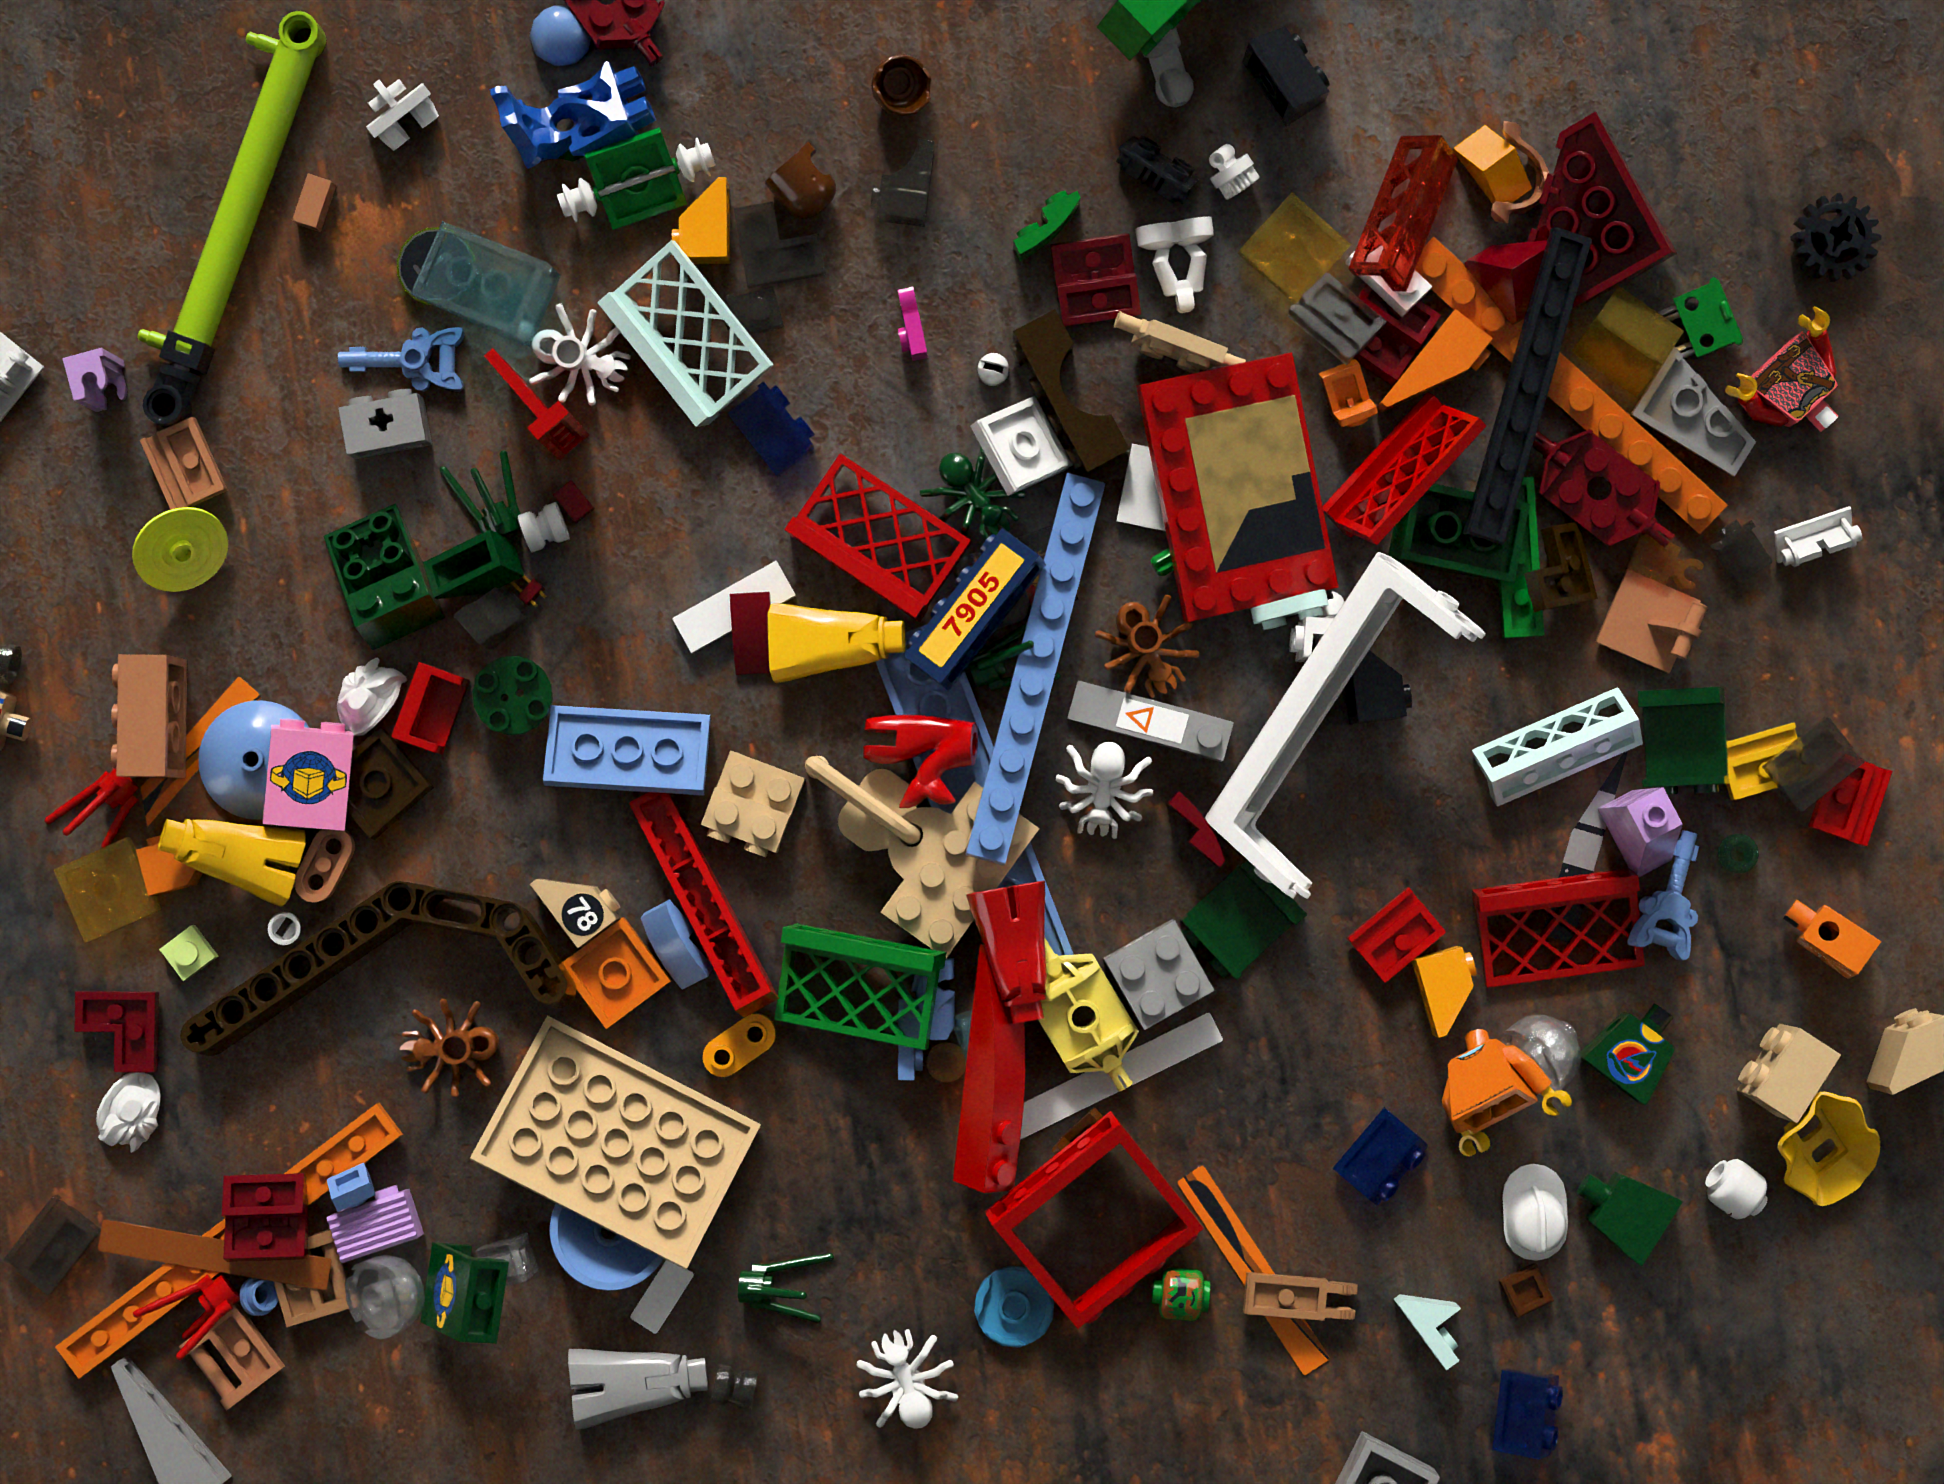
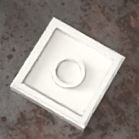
[970,396,1072,496]

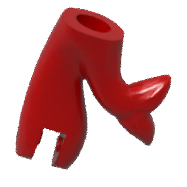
[863,715,978,808]

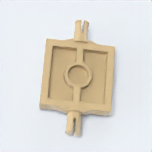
[1114,311,1246,373]

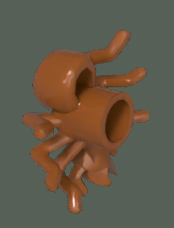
[1095,594,1199,698]
[400,999,500,1097]

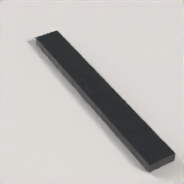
[1463,227,1592,546]

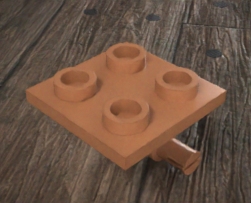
[1595,569,1708,674]

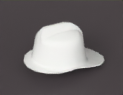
[1502,1164,1568,1261]

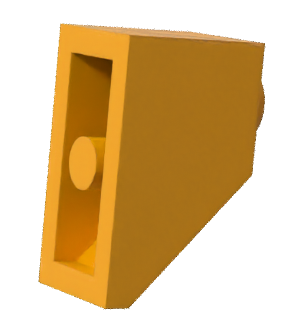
[672,177,730,264]
[1412,946,1477,1038]

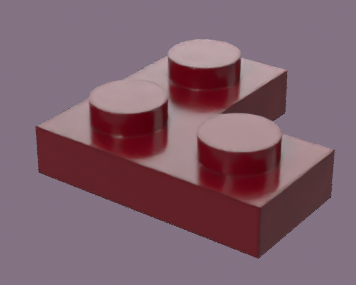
[74,991,159,1072]

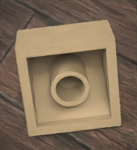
[1866,1008,1944,1095]

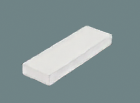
[672,561,796,654]

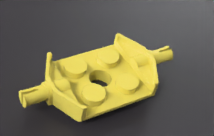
[1039,938,1139,1091]

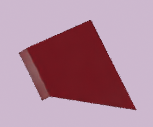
[1464,240,1547,325]

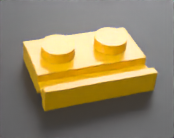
[1726,722,1811,800]

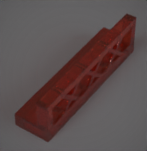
[1348,135,1458,292]

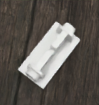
[1774,506,1862,567]

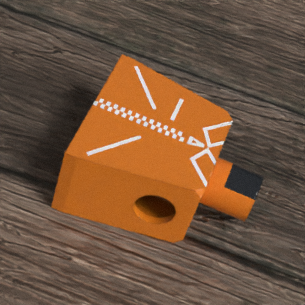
[1782,899,1882,979]

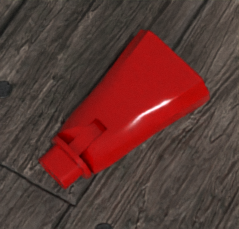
[966,881,1047,1024]

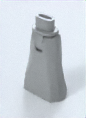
[568,1349,708,1430]

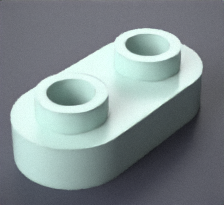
[1250,589,1329,630]

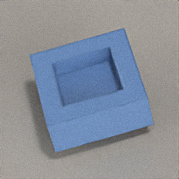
[326,1163,375,1212]

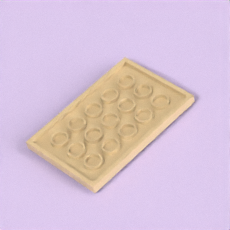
[470,1015,761,1270]

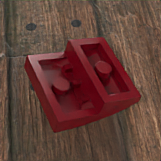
[1050,233,1141,326]
[1327,284,1441,386]
[222,1173,308,1262]

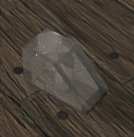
[475,1232,539,1286]

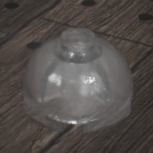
[1501,1014,1581,1091]
[345,1255,425,1340]

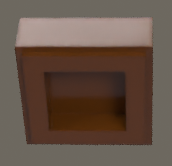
[1499,1263,1554,1318]

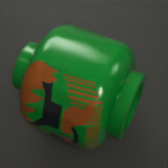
[1151,1267,1210,1322]

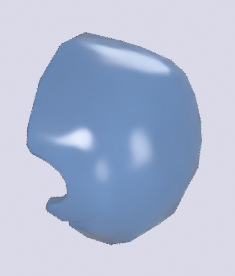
[529,5,591,66]

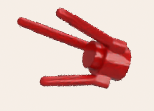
[44,768,140,850]
[133,1274,240,1361]

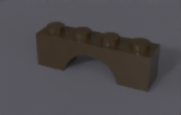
[1009,309,1130,477]

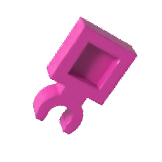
[898,287,928,361]

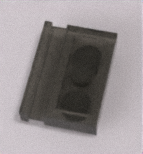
[1287,272,1387,365]
[1762,716,1865,812]
[3,1195,101,1296]

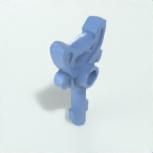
[338,327,465,392]
[1627,830,1699,961]

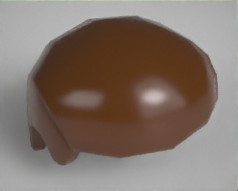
[872,54,931,116]

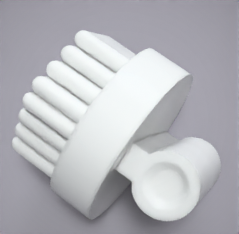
[1209,144,1260,200]

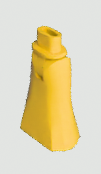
[768,603,906,683]
[158,819,306,907]

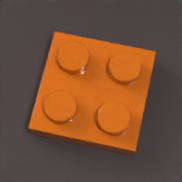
[562,917,672,1029]

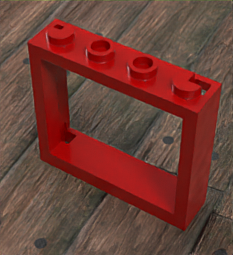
[984,1111,1204,1329]

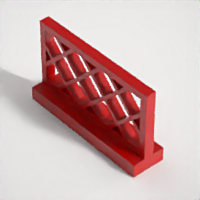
[484,348,589,460]
[1323,393,1486,545]
[784,453,972,623]
[1472,868,1645,988]

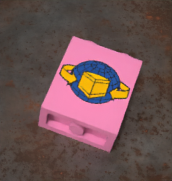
[262,719,354,831]

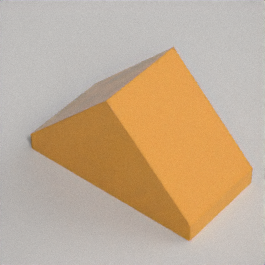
[1452,125,1532,204]

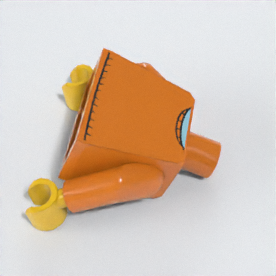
[1441,1029,1572,1157]

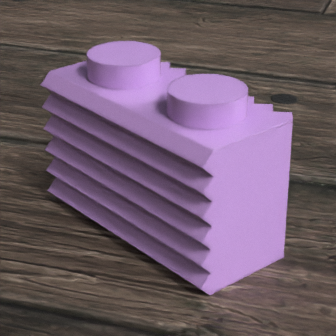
[327,1185,424,1263]

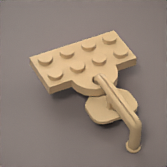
[805,756,1040,958]

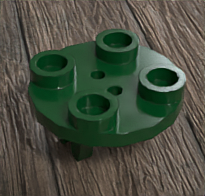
[472,655,553,735]

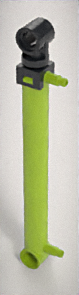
[137,11,326,428]

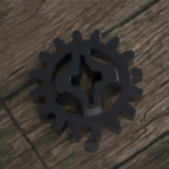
[1790,193,1881,282]

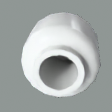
[1705,1159,1767,1219]

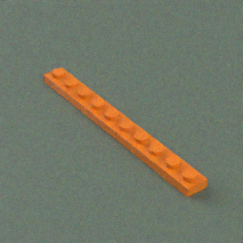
[1409,237,1728,534]
[55,1102,403,1379]

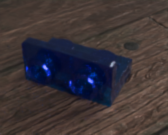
[727,381,815,477]
[1333,1107,1428,1206]
[1492,1368,1563,1460]

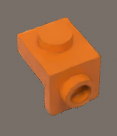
[1318,359,1378,427]

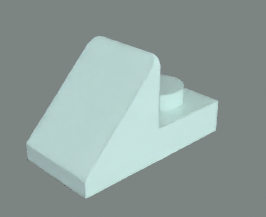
[1394,1294,1461,1370]

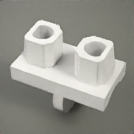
[366,79,439,151]

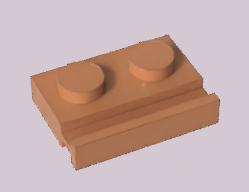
[140,417,228,510]

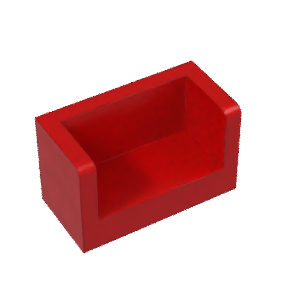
[391,662,470,754]

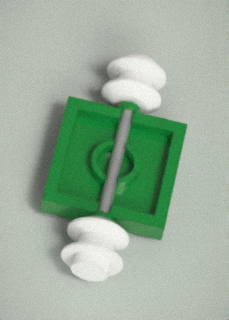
[557,127,716,230]

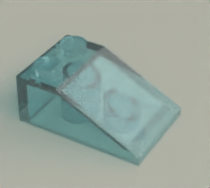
[411,221,561,347]

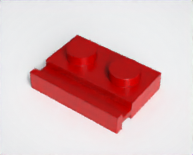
[1808,752,1893,846]
[1346,887,1446,983]

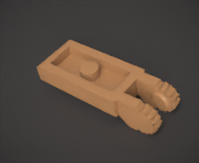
[1243,1272,1358,1321]

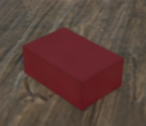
[553,480,595,524]

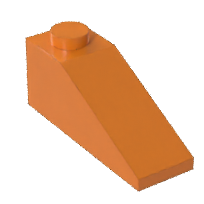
[1377,309,1493,413]

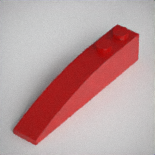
[629,792,779,1018]
[953,944,1025,1193]

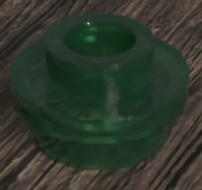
[1718,834,1759,874]

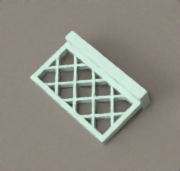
[597,240,773,427]

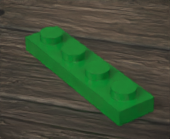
[1498,477,1545,639]

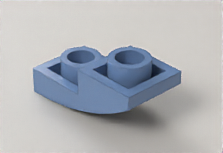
[641,899,713,990]

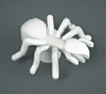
[529,304,631,406]
[1056,742,1153,839]
[857,1329,958,1429]

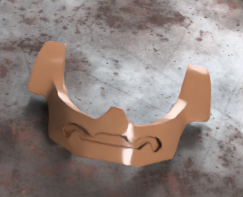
[1491,121,1549,224]

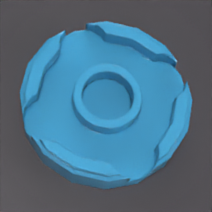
[974,1266,1054,1348]

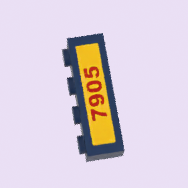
[904,528,1046,691]

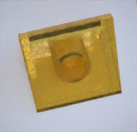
[1571,285,1684,397]

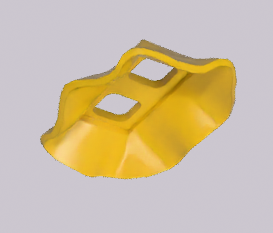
[1778,1091,1880,1206]

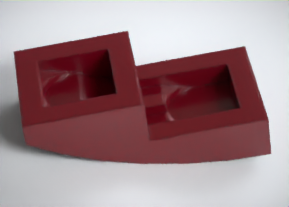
[729,592,771,675]
[1167,791,1225,867]

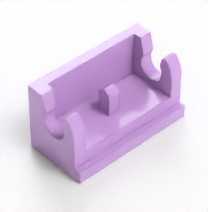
[62,348,127,412]

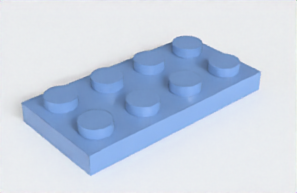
[543,705,711,795]

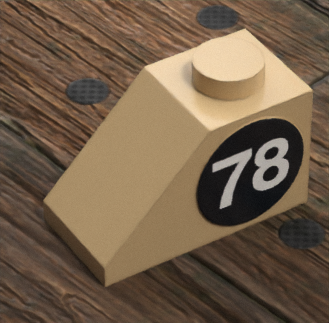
[530,879,621,948]

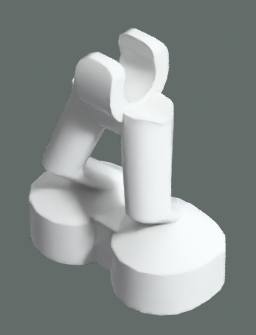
[1135,216,1214,313]

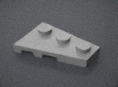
[1630,346,1756,477]

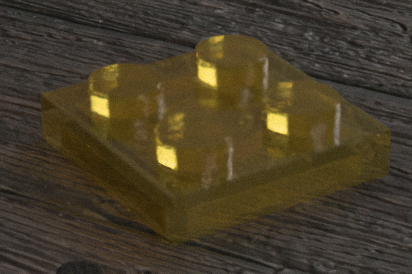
[1238,192,1351,306]
[54,837,162,943]

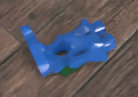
[489,62,656,169]

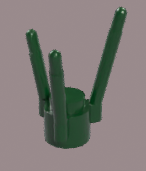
[439,450,521,536]
[969,623,1061,691]
[738,1253,834,1323]

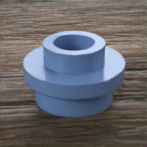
[239,1277,279,1316]

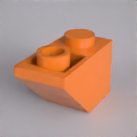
[136,835,203,896]

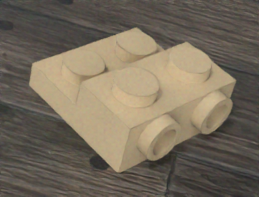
[701,750,806,857]

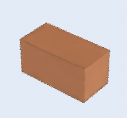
[292,173,336,232]

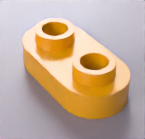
[703,1013,776,1077]

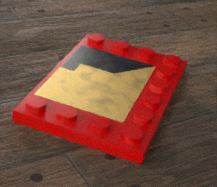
[1136,352,1339,622]

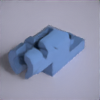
[898,958,955,1080]

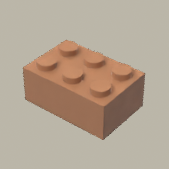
[111,654,187,778]

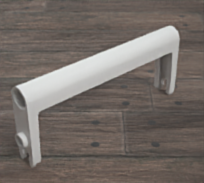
[1205,552,1485,899]

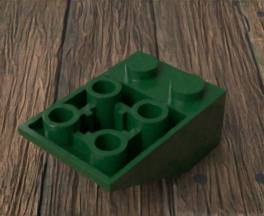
[324,503,445,650]

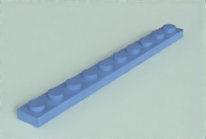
[965,473,1105,865]

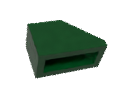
[423,530,524,600]

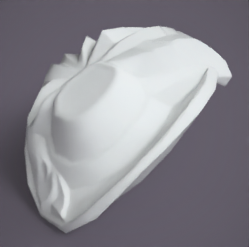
[337,658,407,736]
[96,1072,161,1153]

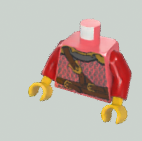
[1725,306,1838,432]

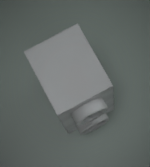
[338,389,432,459]

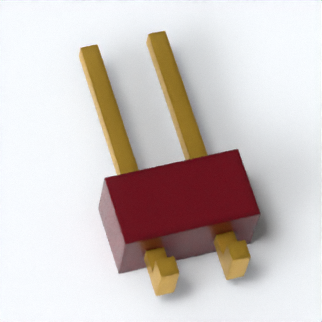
[511,575,546,607]

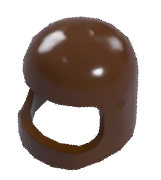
[765,141,836,219]

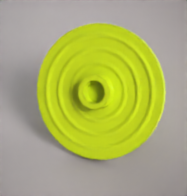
[132,507,228,592]

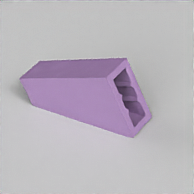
[1598,787,1683,877]

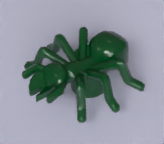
[920,447,1026,543]

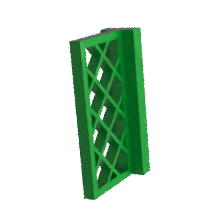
[774,923,947,1050]

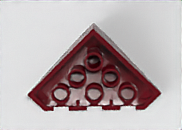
[1524,112,1677,319]

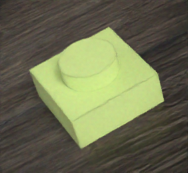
[159,925,219,981]

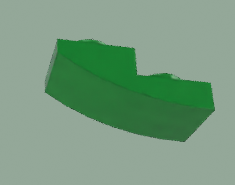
[1013,191,1081,261]

